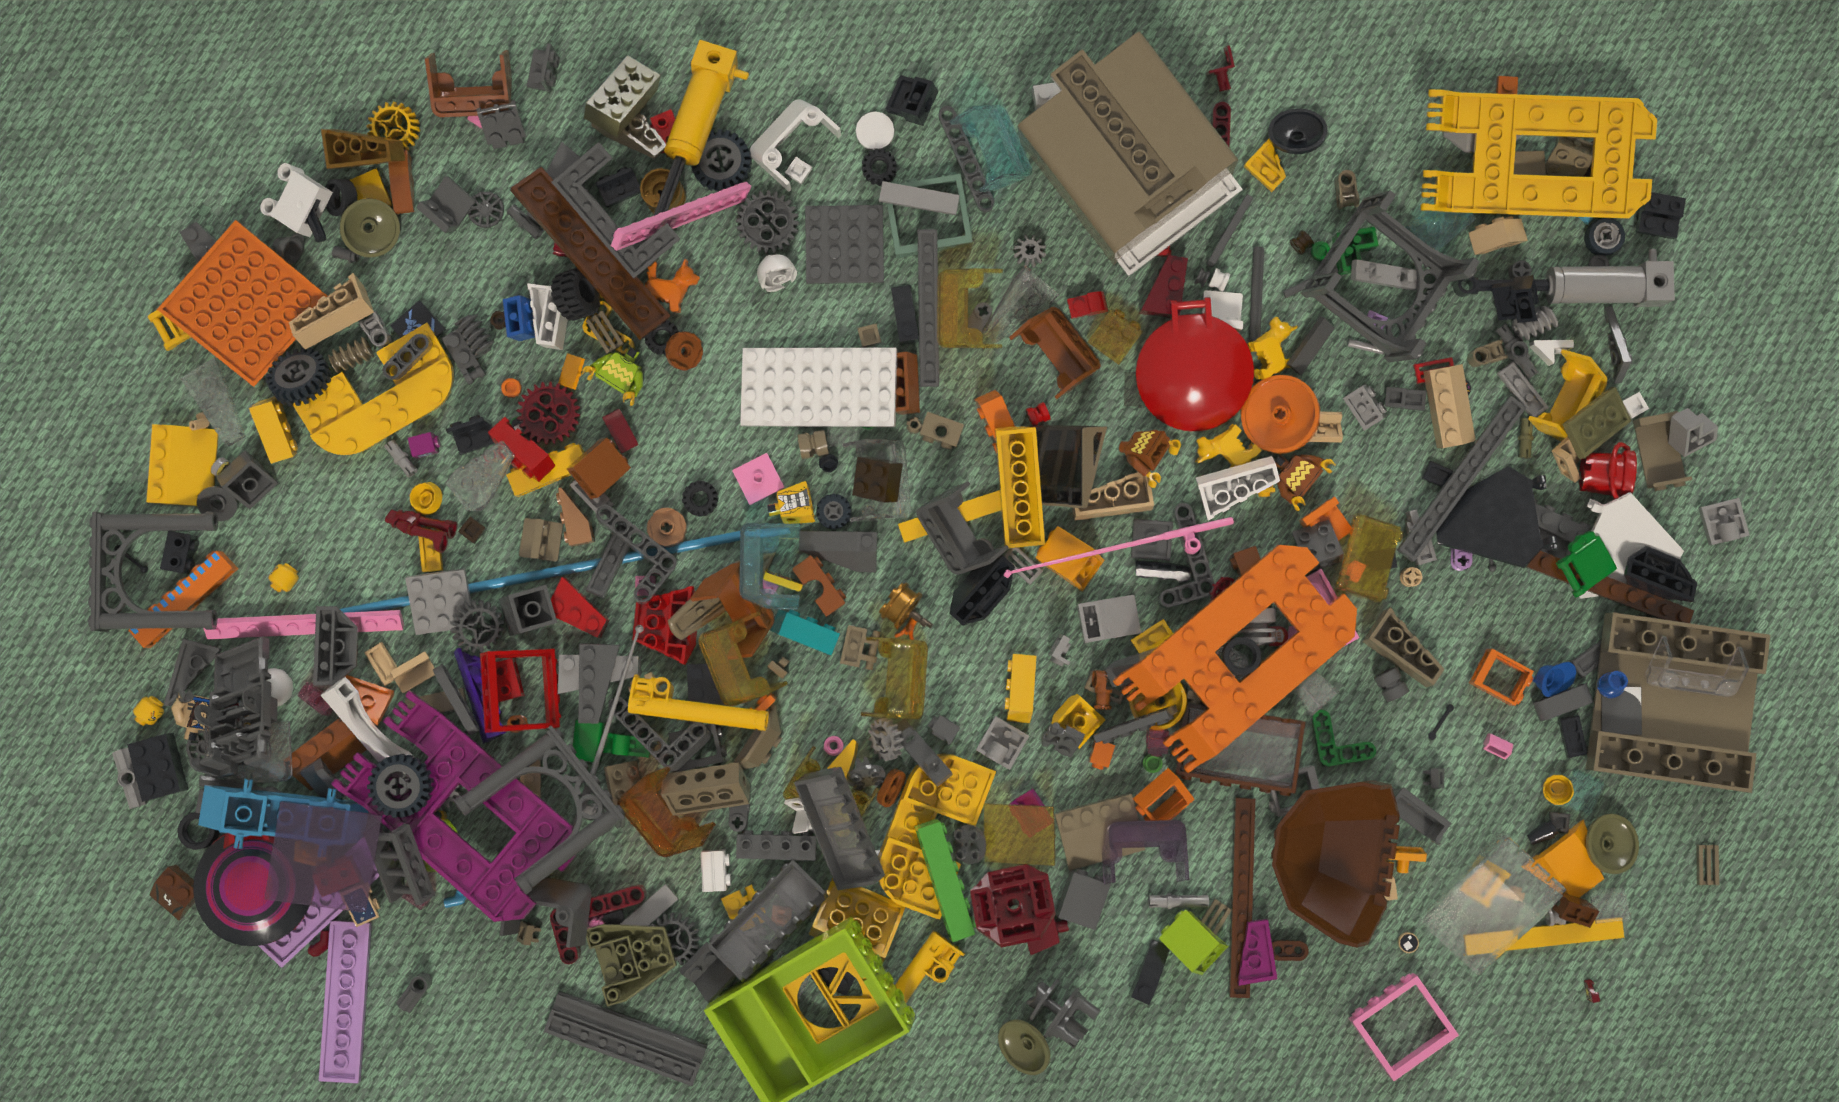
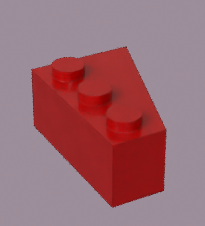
[488,417,556,482]
[551,577,610,638]

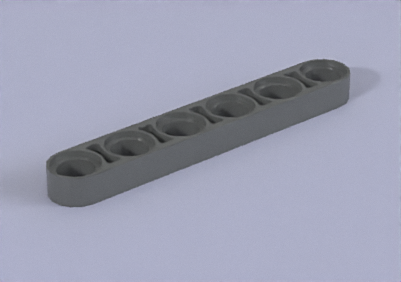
[939,106,994,213]

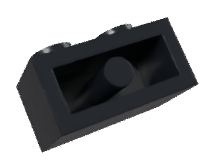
[160,531,199,574]

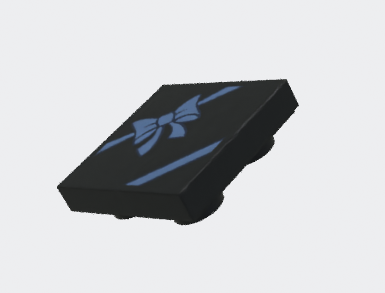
[390,300,446,338]

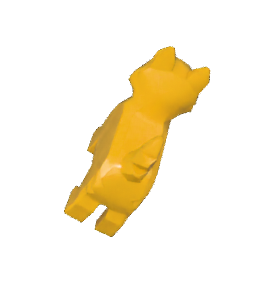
[1247,317,1298,379]
[1195,424,1262,468]

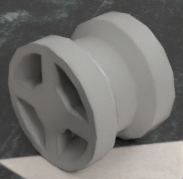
[1544,905,1566,926]

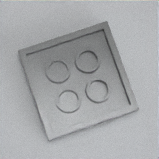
[405,568,475,635]

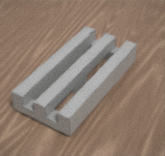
[1004,547,1043,585]

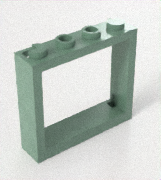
[886,172,973,258]

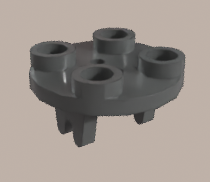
[847,756,886,791]
[954,824,986,864]

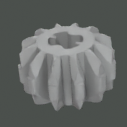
[1013,235,1046,268]

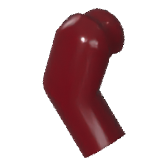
[308,930,329,957]

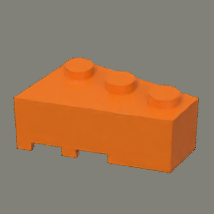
[974,390,1015,454]

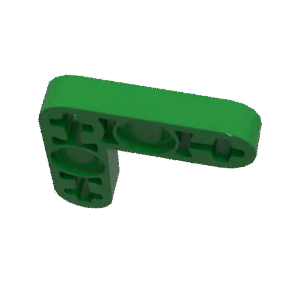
[1311,710,1376,766]

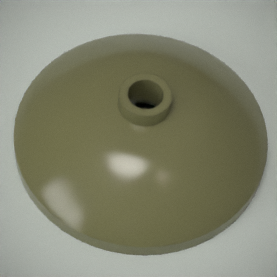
[339,198,400,257]
[1586,814,1639,874]
[998,1019,1050,1075]

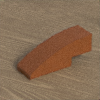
[388,149,414,214]

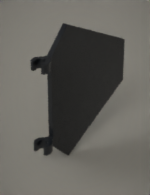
[1436,466,1557,568]

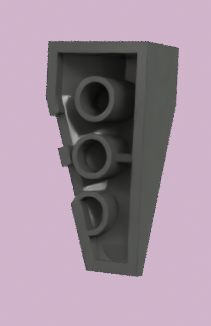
[799,531,878,573]

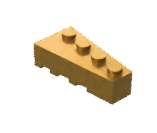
[321,129,405,169]

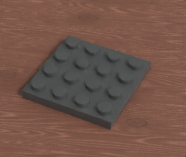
[805,205,884,284]

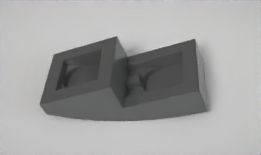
[1385,387,1427,411]

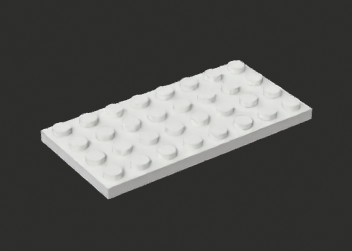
[740,348,897,427]

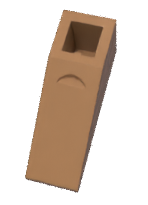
[556,487,595,547]

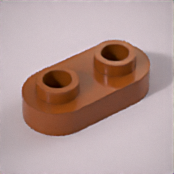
[877,769,906,807]

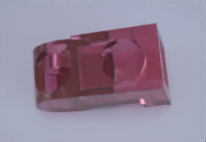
[297,681,333,716]

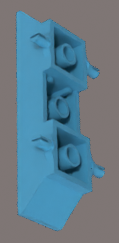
[198,779,368,857]

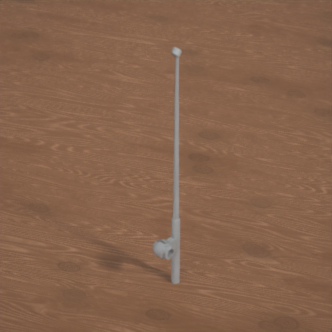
[572,625,644,827]

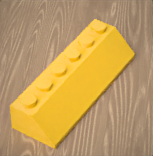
[995,426,1045,548]

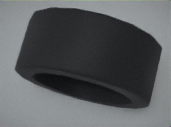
[325,179,357,216]
[1221,637,1261,675]
[177,812,219,850]

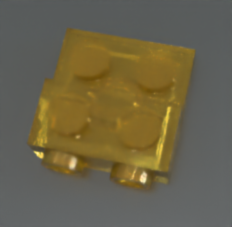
[1088,308,1143,365]

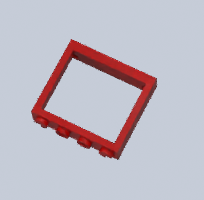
[480,649,561,733]

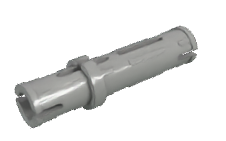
[1148,893,1209,909]

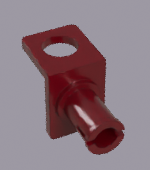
[1206,45,1235,92]

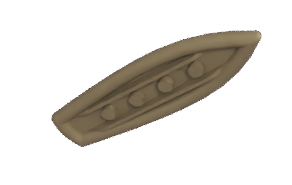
[668,550,776,640]

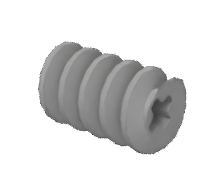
[1512,306,1558,342]

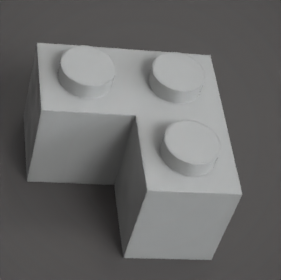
[1668,408,1718,457]

